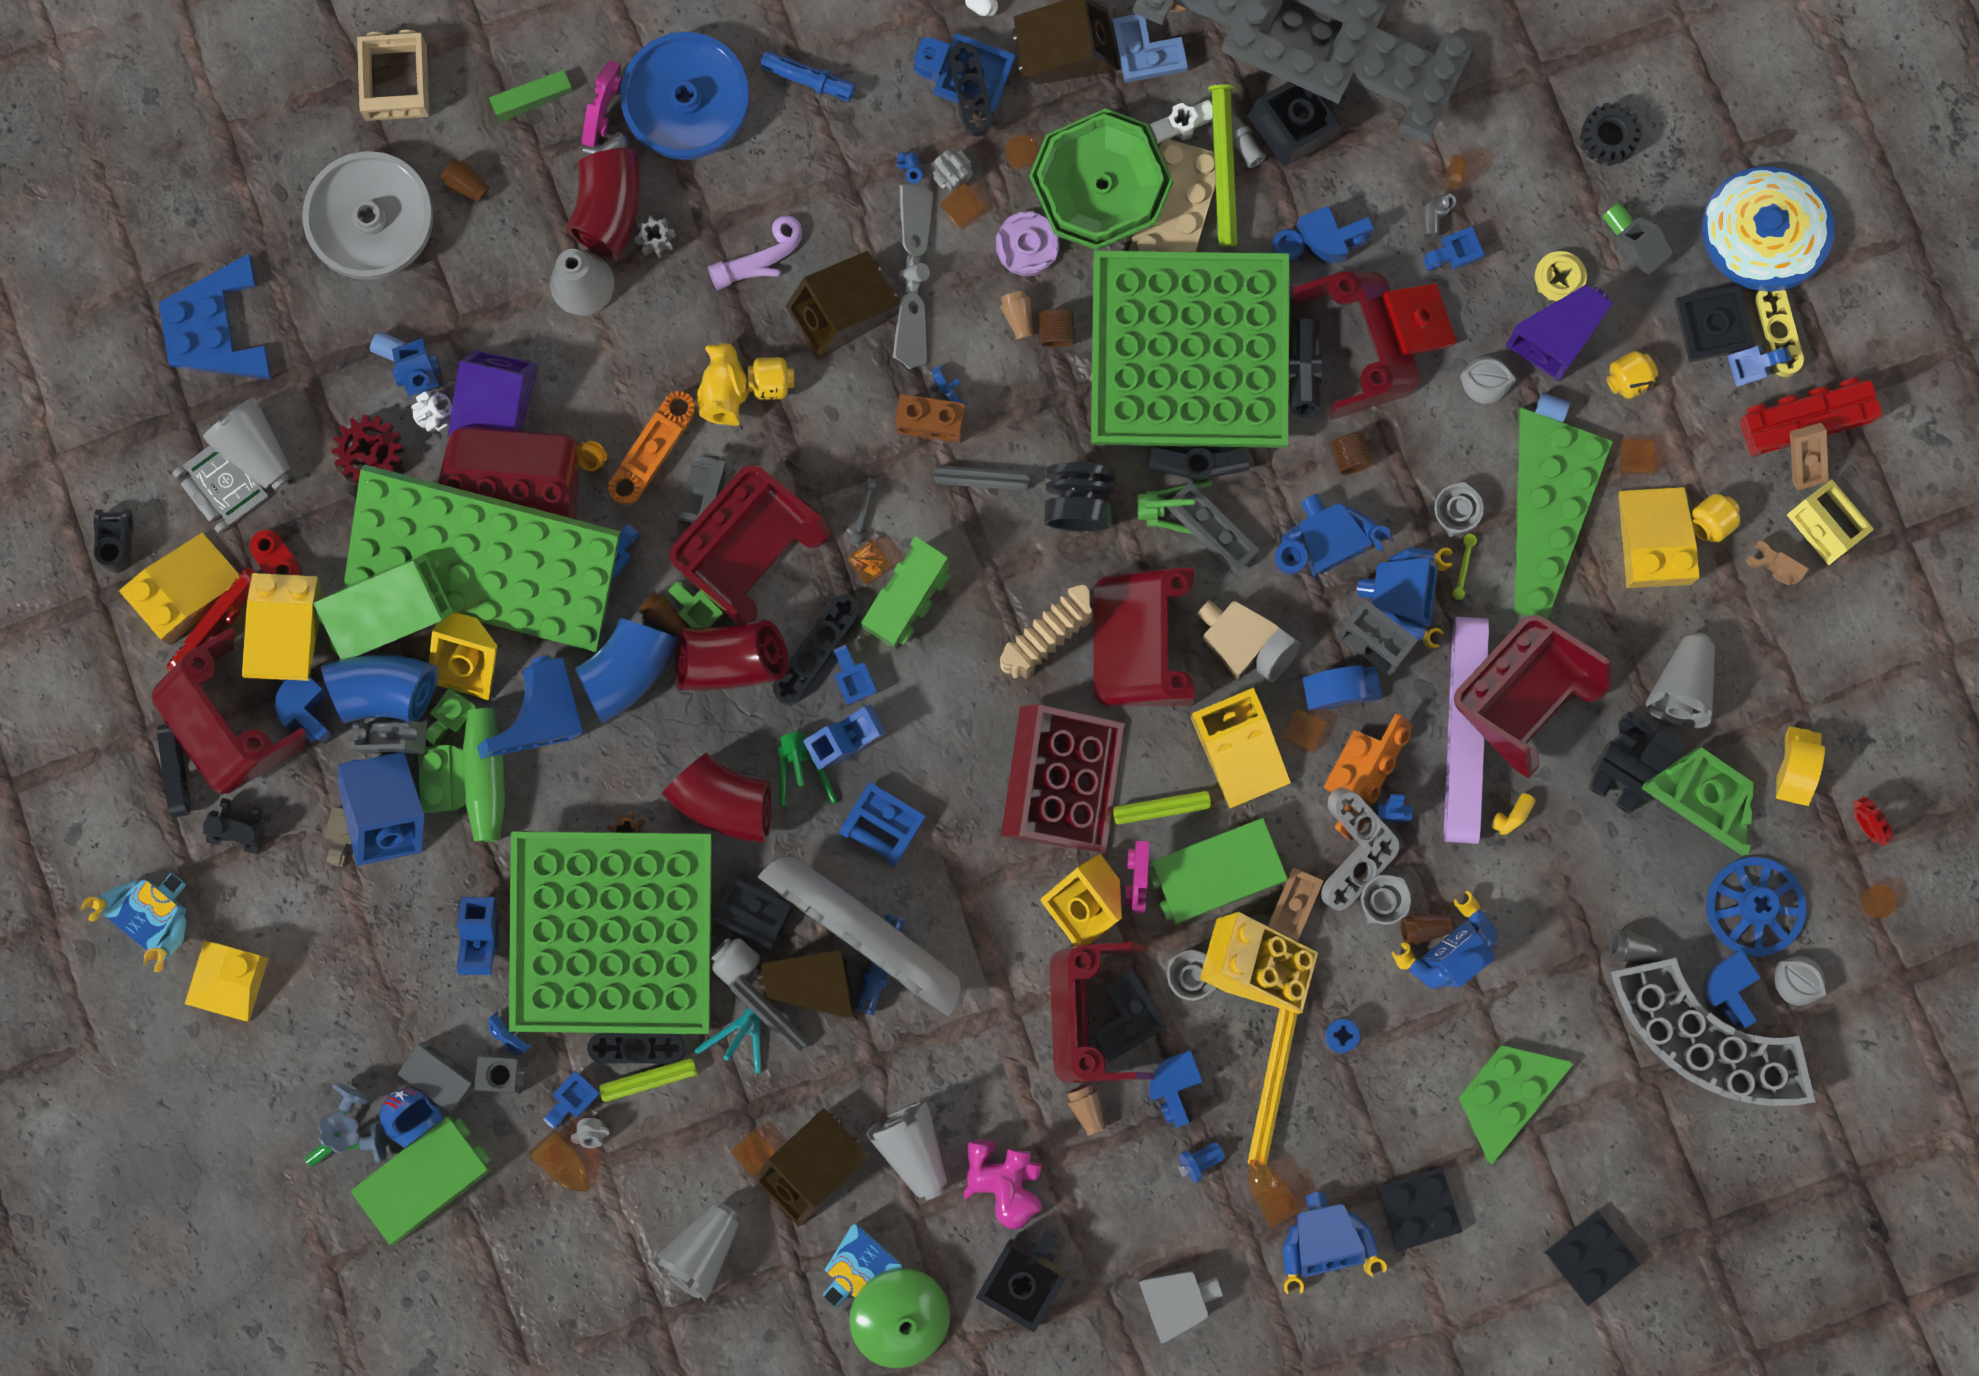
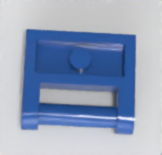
[839,782,926,868]

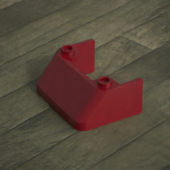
[1290,271,1420,420]
[152,627,306,794]
[1050,942,1154,1083]

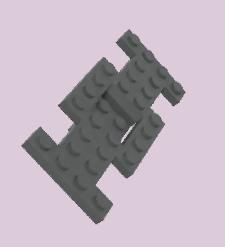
[1133,0,1475,144]

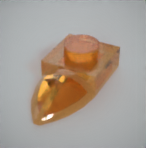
[529,1129,589,1192]
[1248,1159,1300,1228]

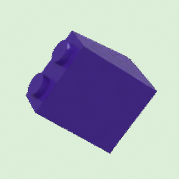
[1505,284,1613,381]
[448,350,538,437]

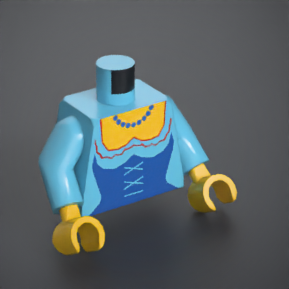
[80,873,186,972]

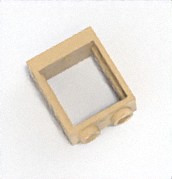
[357,30,430,121]

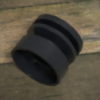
[1044,462,1115,532]

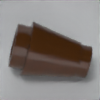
[440,157,490,203]
[637,591,687,637]
[1400,913,1452,946]

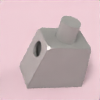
[1138,1271,1223,1344]

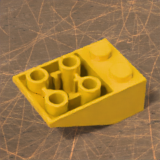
[1191,688,1290,809]
[1200,912,1318,1014]

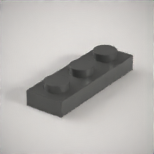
[1166,482,1260,575]

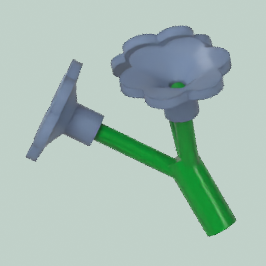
[305,1083,387,1167]

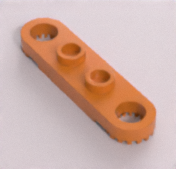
[608,391,696,505]

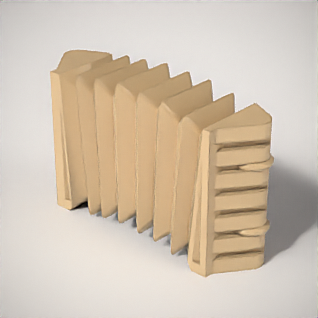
[1000,585,1092,680]

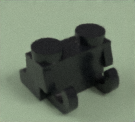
[203,798,265,855]

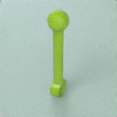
[1452,534,1477,600]

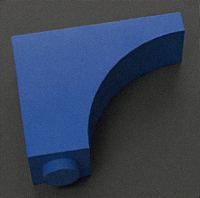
[477,655,583,759]

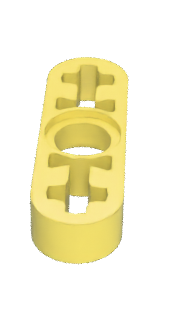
[1754,290,1804,377]

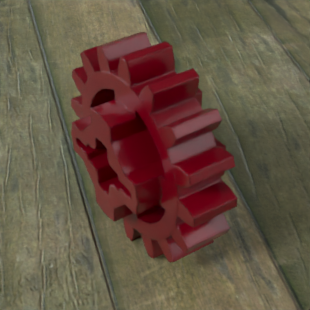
[331,414,404,485]

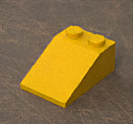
[1618,487,1700,588]
[119,532,240,645]
[242,573,324,681]

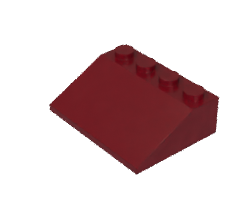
[1001,704,1125,853]

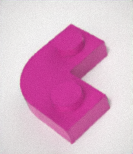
[581,60,623,147]
[1125,841,1149,914]

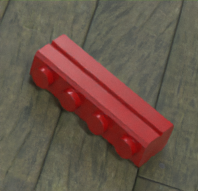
[1739,377,1882,457]

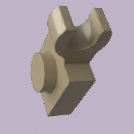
[324,806,352,867]

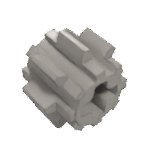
[931,148,973,192]
[634,215,676,258]

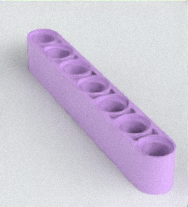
[1444,617,1489,844]

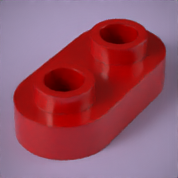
[249,530,303,576]

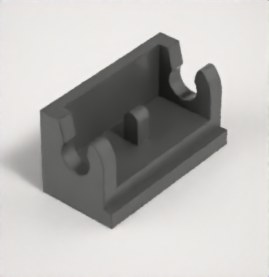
[677,455,728,525]
[349,720,427,754]
[398,1040,476,1113]

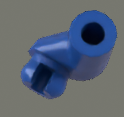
[897,151,923,183]

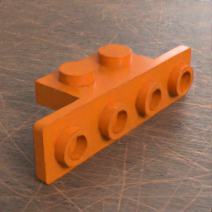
[1323,713,1413,840]

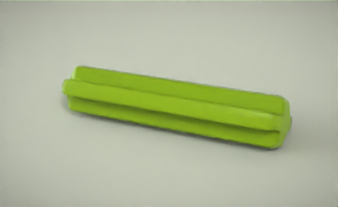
[1113,791,1211,825]
[599,1058,697,1102]

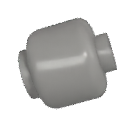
[710,938,760,986]

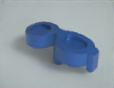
[932,364,968,406]
[488,1011,532,1055]

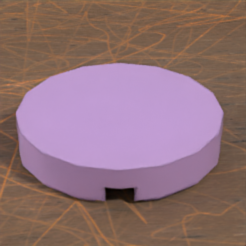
[996,211,1060,276]

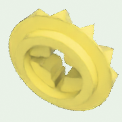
[1534,251,1587,301]

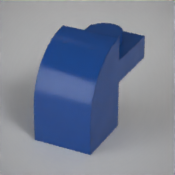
[1296,206,1374,263]
[1303,665,1382,710]
[275,676,334,744]
[803,704,886,770]
[457,897,499,975]
[1704,950,1760,1029]
[1149,1050,1202,1128]

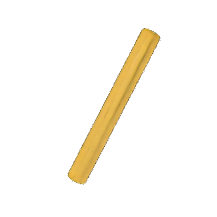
[1248,1008,1298,1168]

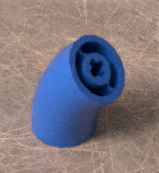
[575,618,679,724]
[321,655,438,724]

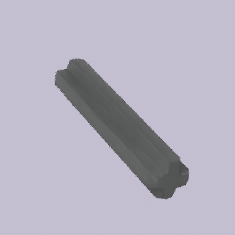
[934,465,1030,491]
[729,975,808,1053]

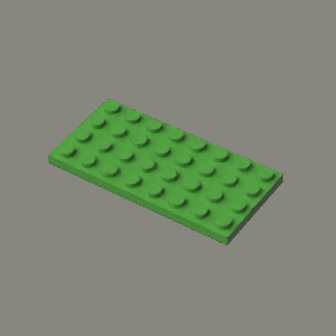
[344,465,621,652]

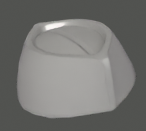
[1460,356,1516,404]
[1434,482,1484,537]
[1256,628,1300,682]
[1361,875,1411,925]
[1167,950,1216,1001]
[1775,955,1827,1006]

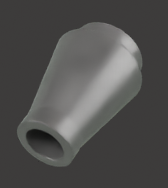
[1610,929,1663,962]

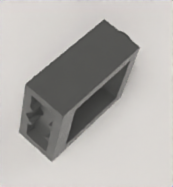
[1338,599,1418,678]

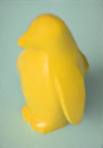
[697,343,749,426]

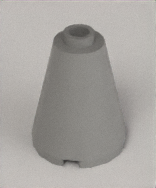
[550,249,615,316]
[203,398,291,490]
[1646,633,1715,728]
[866,1102,947,1200]
[651,1203,739,1301]

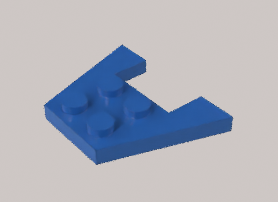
[159,254,272,380]

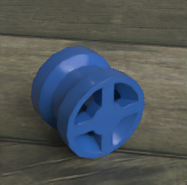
[1324,1019,1360,1053]

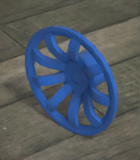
[1706,857,1807,957]

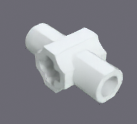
[1149,100,1213,144]

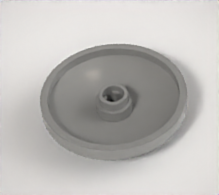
[302,151,434,280]

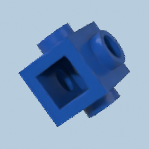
[392,338,442,396]

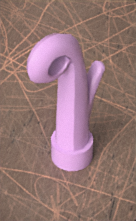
[707,215,802,291]

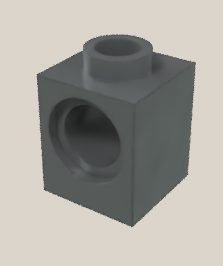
[474,1056,527,1094]

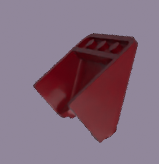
[669,465,832,625]
[1093,568,1194,706]
[1454,615,1612,779]

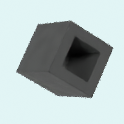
[1615,217,1673,275]

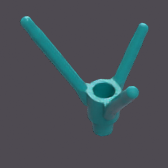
[695,1008,762,1074]

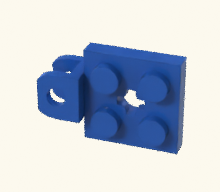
[914,33,1016,116]

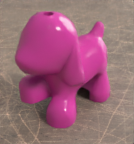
[964,1139,1042,1230]

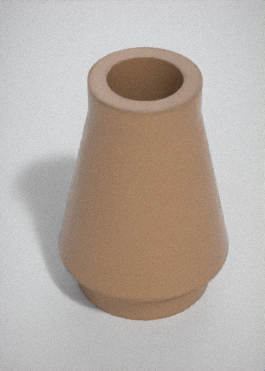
[1000,290,1035,340]
[1066,1083,1106,1136]

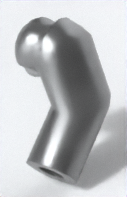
[582,132,630,157]
[1423,192,1456,238]

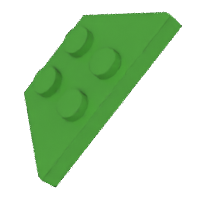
[1641,747,1753,855]
[1458,1045,1573,1164]

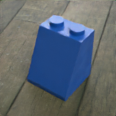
[338,752,424,866]

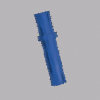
[760,50,857,103]
[854,914,906,1016]

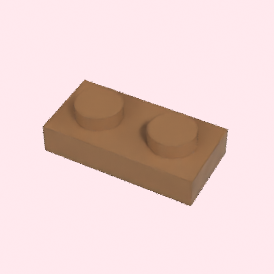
[1790,423,1829,491]
[1267,868,1323,942]

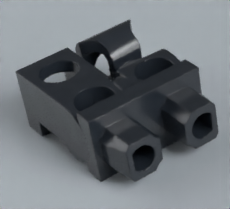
[1588,712,1685,814]

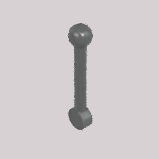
[850,478,876,544]

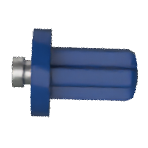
[1178,1142,1225,1183]

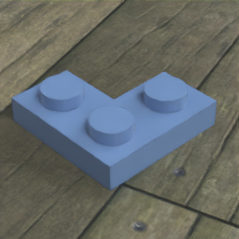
[1112,14,1188,83]

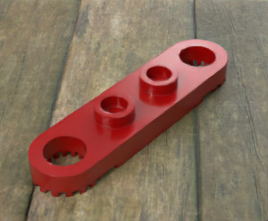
[166,568,256,671]

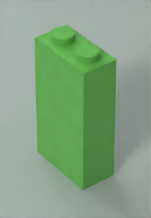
[313,553,454,660]
[1148,818,1288,925]
[350,1116,492,1245]

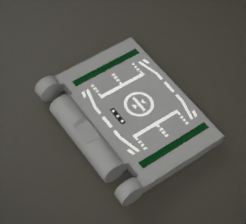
[172,446,269,534]

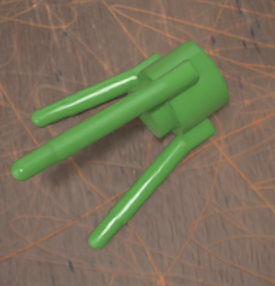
[1138,480,1212,535]

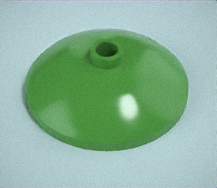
[849,1268,950,1368]

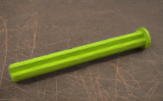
[1208,84,1238,248]

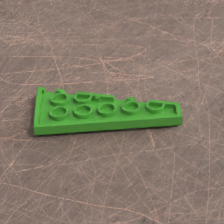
[1514,407,1613,619]

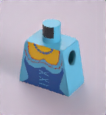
[822,1223,903,1308]

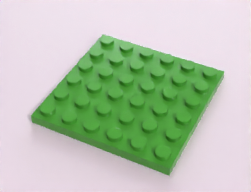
[1091,251,1289,448]
[509,831,712,1034]

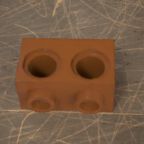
[895,394,965,444]

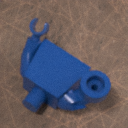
[1274,494,1394,578]

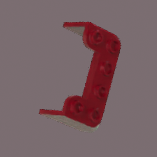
[438,426,579,520]

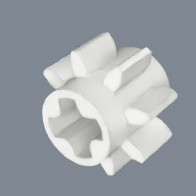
[411,390,452,431]

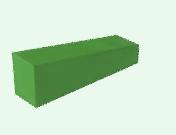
[489,70,573,123]

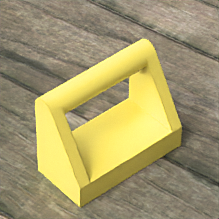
[1787,479,1874,565]

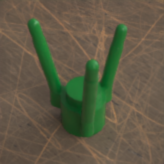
[778,732,837,807]

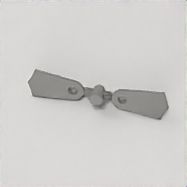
[893,182,934,369]

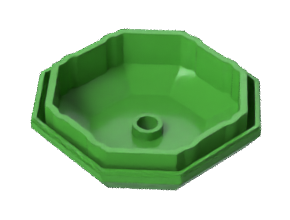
[1029,108,1174,250]

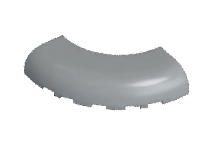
[758,857,961,1017]
[1610,958,1815,1106]

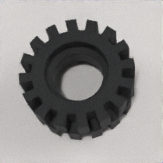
[1580,102,1642,166]

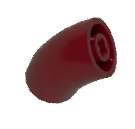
[566,148,640,261]
[675,619,788,691]
[661,752,772,843]

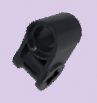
[93,509,134,573]

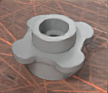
[571,1118,609,1148]

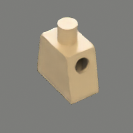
[1197,600,1279,680]

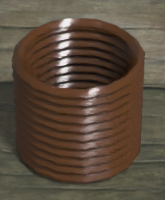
[1038,309,1074,347]
[1330,432,1373,475]

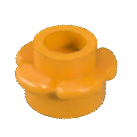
[579,441,607,471]

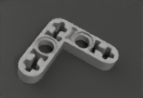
[1320,787,1399,911]

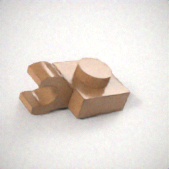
[1745,541,1809,585]

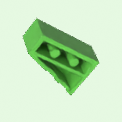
[861,536,951,649]

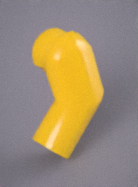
[1490,793,1535,835]

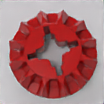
[1853,796,1893,846]

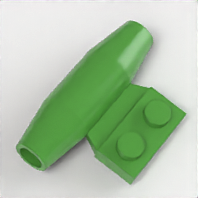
[418,708,505,842]

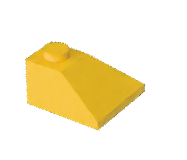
[429,612,497,700]
[1040,853,1122,946]
[185,940,269,1022]

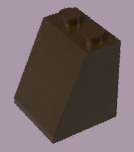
[1012,0,1119,85]
[785,250,900,360]
[757,950,856,1021]
[753,1108,870,1227]

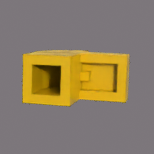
[1776,726,1825,806]

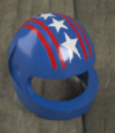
[380,1088,444,1148]

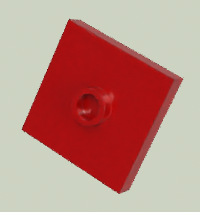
[1380,283,1457,356]

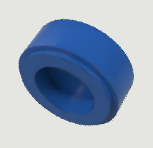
[1272,229,1305,263]

